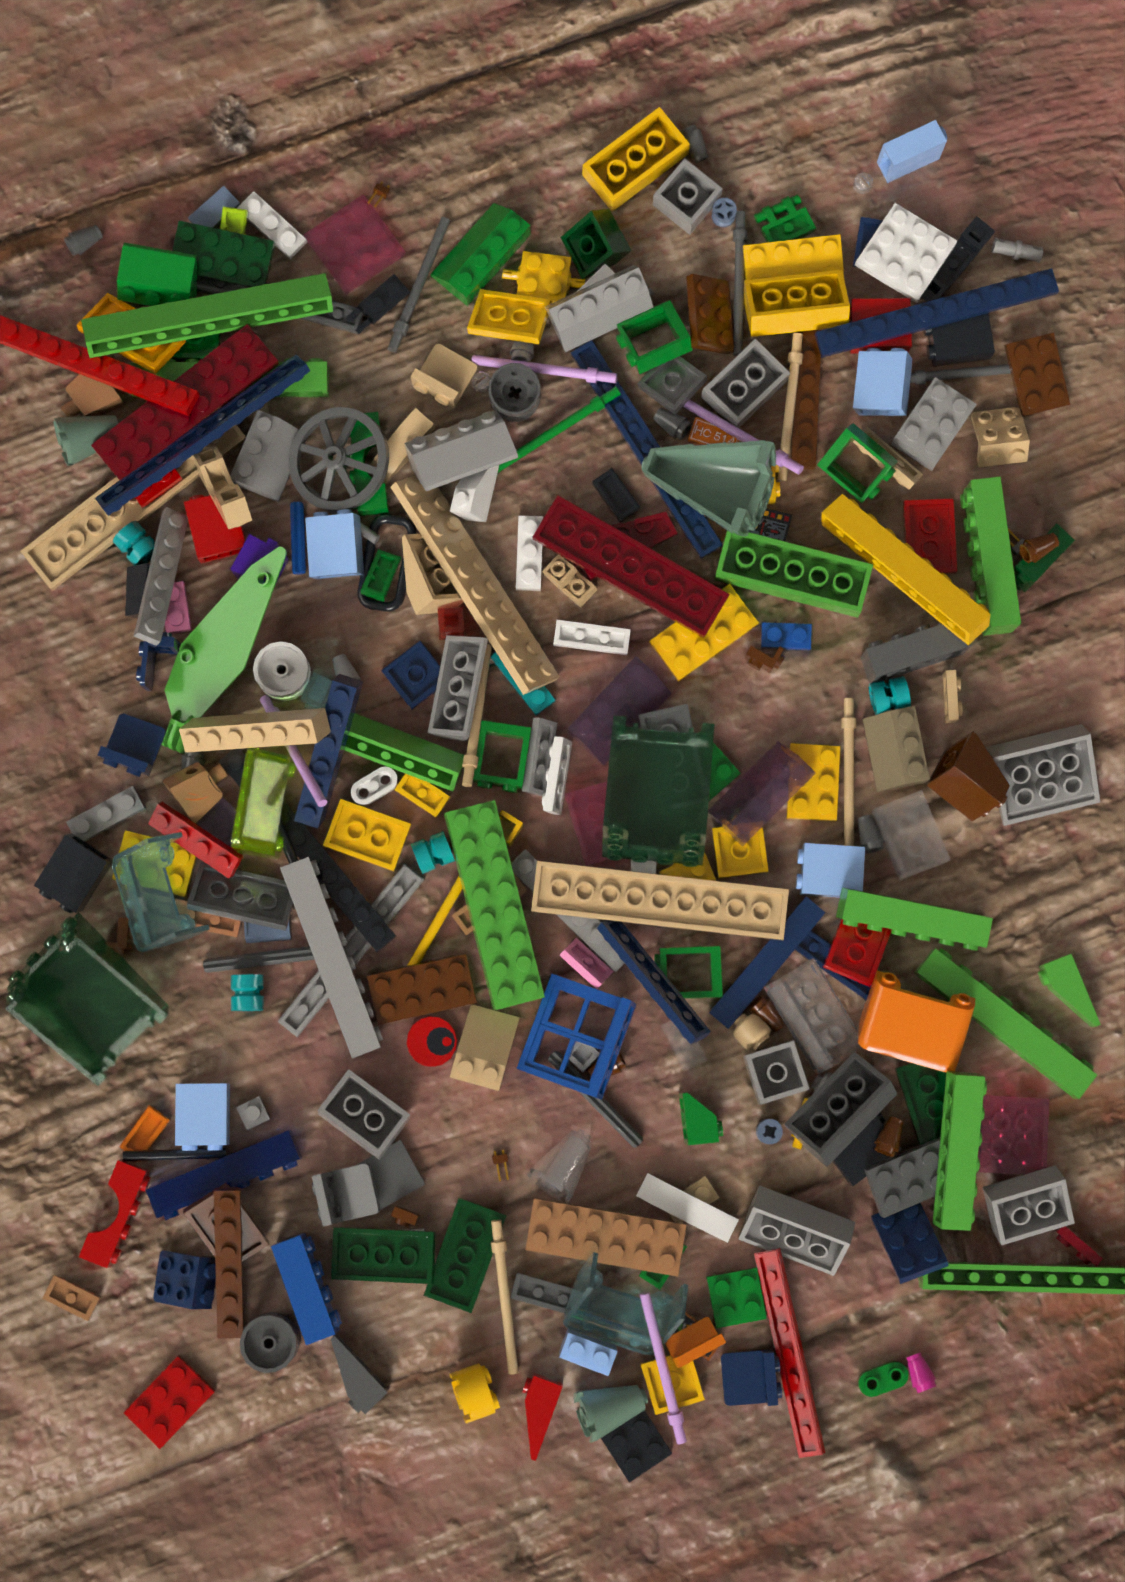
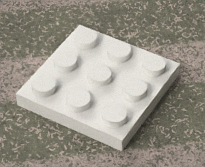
[855,203,957,303]

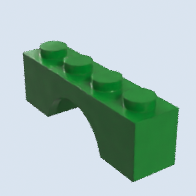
[345,412,389,517]

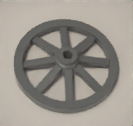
[289,407,389,512]

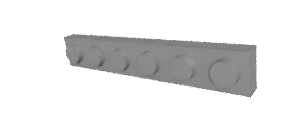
[134,507,188,646]
[511,849,625,973]

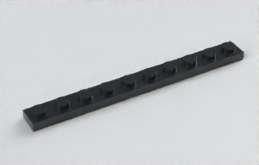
[218,749,397,953]

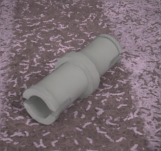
[991,237,1043,263]

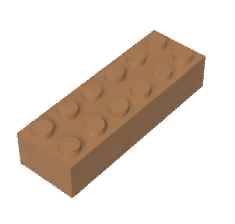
[525,1198,687,1277]

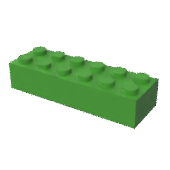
[960,476,1021,636]
[714,530,873,618]

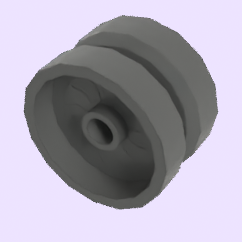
[240,1312,300,1373]

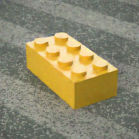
[582,107,690,212]
[744,270,850,337]

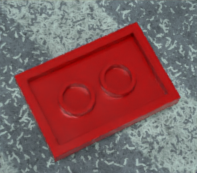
[903,499,957,574]
[823,919,892,987]
[124,1355,215,1449]

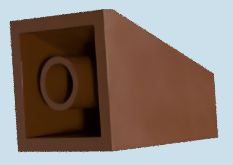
[927,731,1010,822]

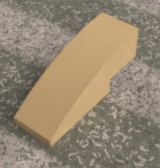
[370,408,435,485]

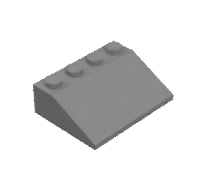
[985,724,1100,826]

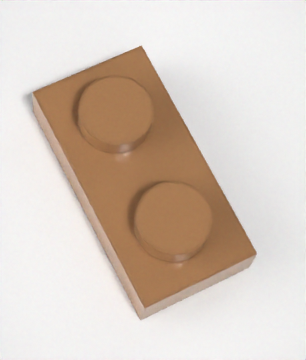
[42,1274,101,1321]

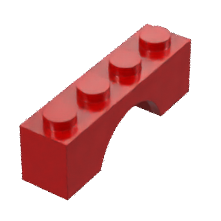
[79,1159,151,1268]

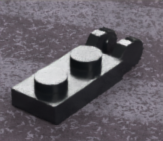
[345,274,410,334]

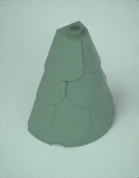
[642,440,776,537]

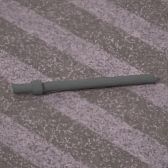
[733,211,748,356]
[387,217,450,353]
[910,364,1011,385]

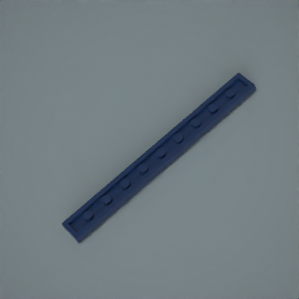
[815,268,1059,358]
[571,340,722,559]
[95,354,310,516]

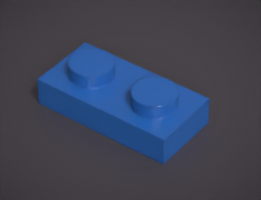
[761,622,812,650]

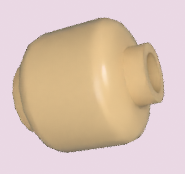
[733,1013,771,1051]

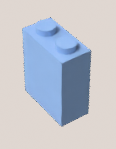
[877,120,947,183]
[853,348,913,416]
[305,509,364,579]
[796,843,865,898]
[175,1083,230,1151]
[559,1327,617,1376]

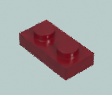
[1054,1226,1103,1267]

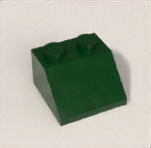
[560,209,632,279]

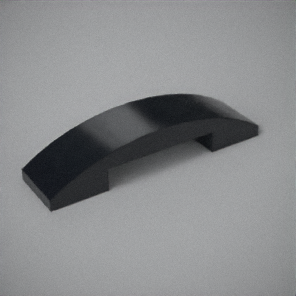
[921,216,996,302]

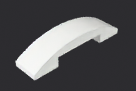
[636,1173,739,1243]

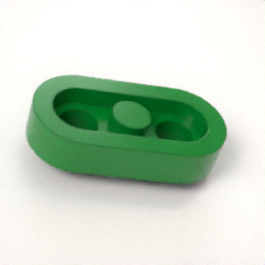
[858,1361,909,1397]

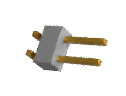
[1008,528,1024,555]

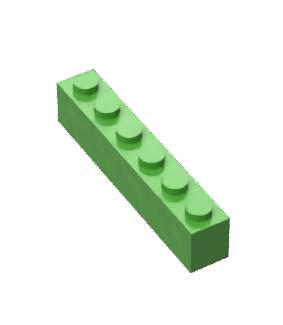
[344,713,464,791]
[836,887,993,951]
[932,1071,987,1231]

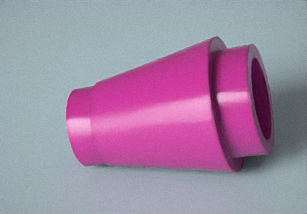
[906,1352,937,1393]

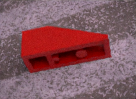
[522,1373,563,1461]

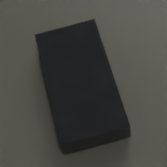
[592,468,640,523]

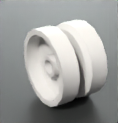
[253,641,312,701]

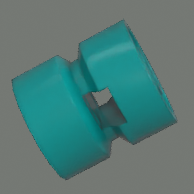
[113,521,155,566]
[868,676,911,715]
[411,831,455,874]
[231,974,264,1011]

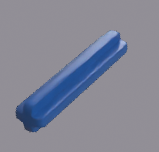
[290,502,306,575]

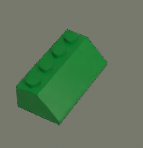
[430,203,531,307]

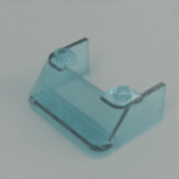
[112,832,210,952]
[563,1252,688,1355]

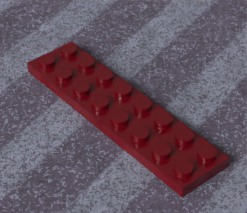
[91,324,279,480]
[532,495,730,638]

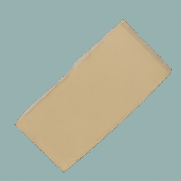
[542,554,597,607]

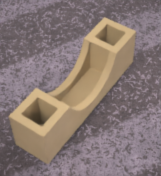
[193,445,252,529]

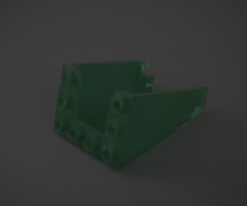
[602,716,715,867]
[5,912,169,1086]

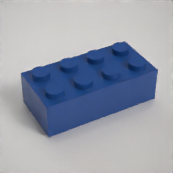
[271,1233,342,1345]

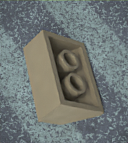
[862,706,930,792]

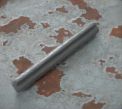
[203,946,315,973]
[548,1051,643,1148]

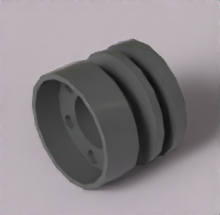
[489,363,541,422]

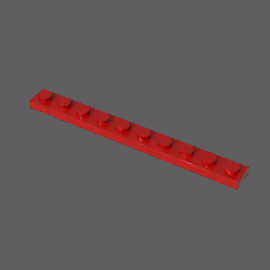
[0,315,200,416]

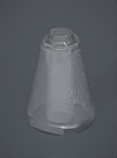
[527,1129,593,1203]

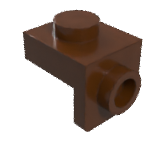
[745,646,785,673]
[102,918,137,954]

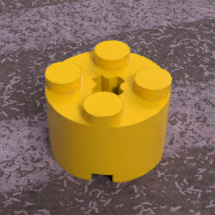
[449,1363,500,1423]

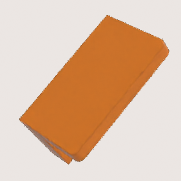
[664,1317,726,1368]

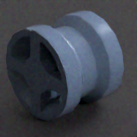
[711,198,737,227]
[756,1119,783,1144]

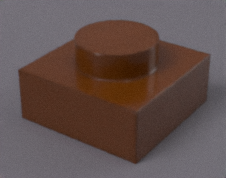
[391,1205,420,1228]

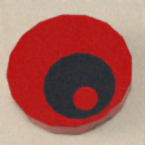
[407,1016,457,1067]

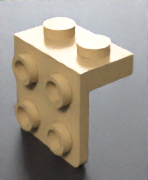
[411,344,477,408]
[971,407,1030,467]

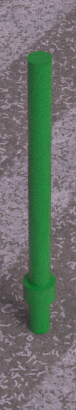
[497,386,621,474]

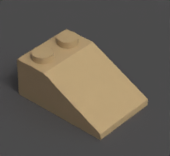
[402,534,464,615]
[450,1004,520,1091]

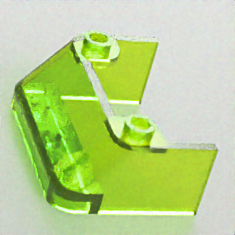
[231,748,296,860]

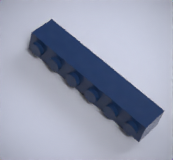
[294,674,363,828]

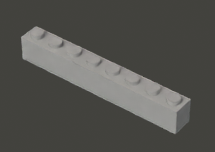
[280,857,383,1058]

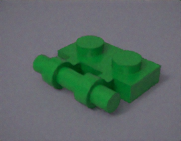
[754,194,816,243]

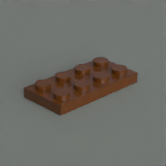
[367,953,477,1025]

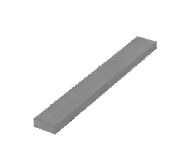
[278,864,424,1037]

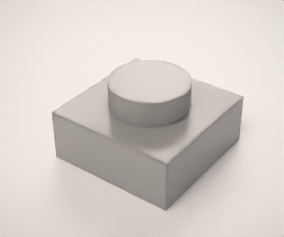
[570,1042,600,1072]
[236,1096,271,1130]

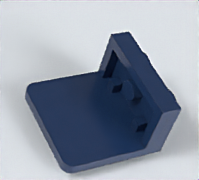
[136,632,181,691]
[98,714,166,777]
[153,1251,216,1309]
[721,1349,782,1406]

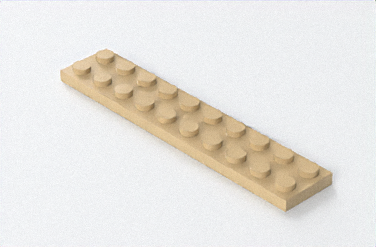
[20,425,246,591]
[391,475,560,695]
[531,861,789,940]

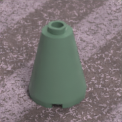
[53,415,122,466]
[573,1385,648,1443]

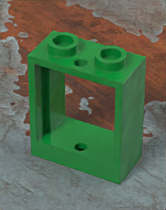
[616,300,693,375]
[817,423,898,503]
[473,720,531,793]
[654,946,723,999]

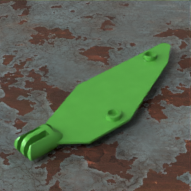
[161,547,287,754]

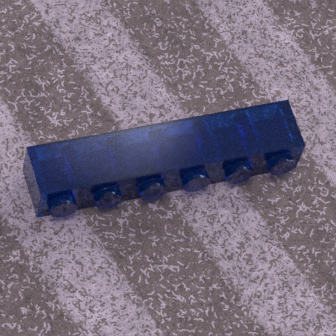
[146,1130,302,1221]

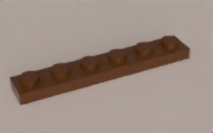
[791,329,822,470]
[214,1187,244,1339]

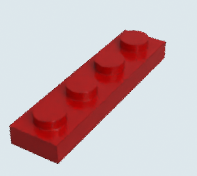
[148,801,243,878]

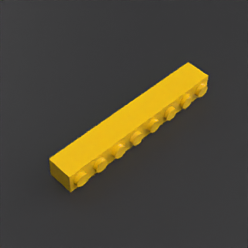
[822,494,991,646]

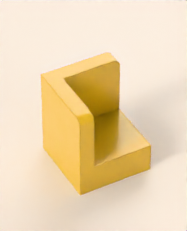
[499,810,523,847]

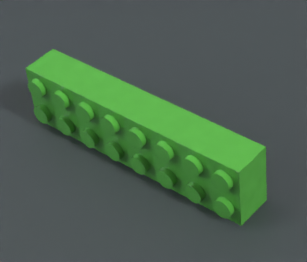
[444,800,545,1010]

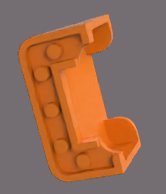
[858,971,975,1072]

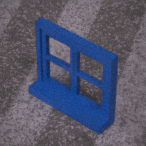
[516,974,637,1100]

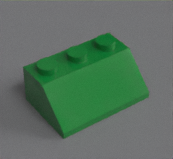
[117,242,197,306]
[679,1093,723,1146]

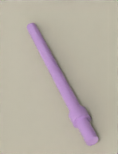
[472,355,617,383]
[683,400,804,475]
[260,695,327,807]
[639,1292,687,1444]

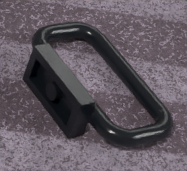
[357,514,417,612]

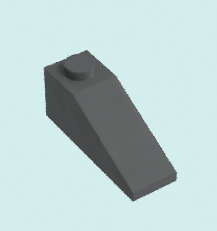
[331,1333,389,1414]

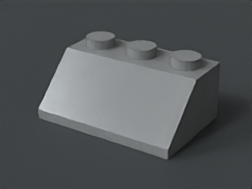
[230,410,299,502]

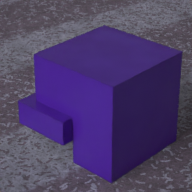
[231,534,289,584]

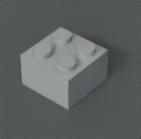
[652,158,723,235]
[743,1040,810,1105]

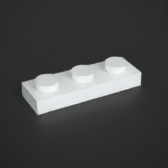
[237,191,307,260]
[516,516,543,591]
[553,620,631,655]
[542,736,572,815]

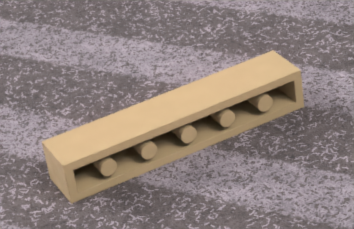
[179,708,331,752]

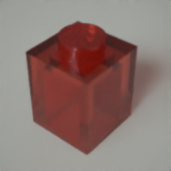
[437,607,464,640]

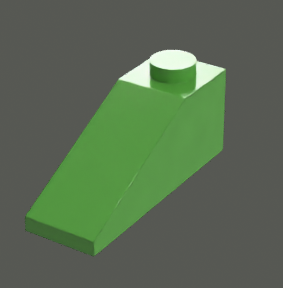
[1038,954,1101,1027]

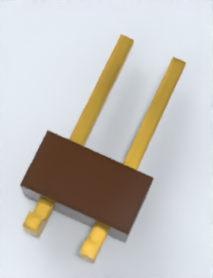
[368,181,390,207]
[492,1149,509,1182]

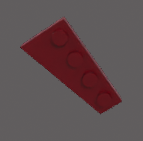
[584,512,677,581]

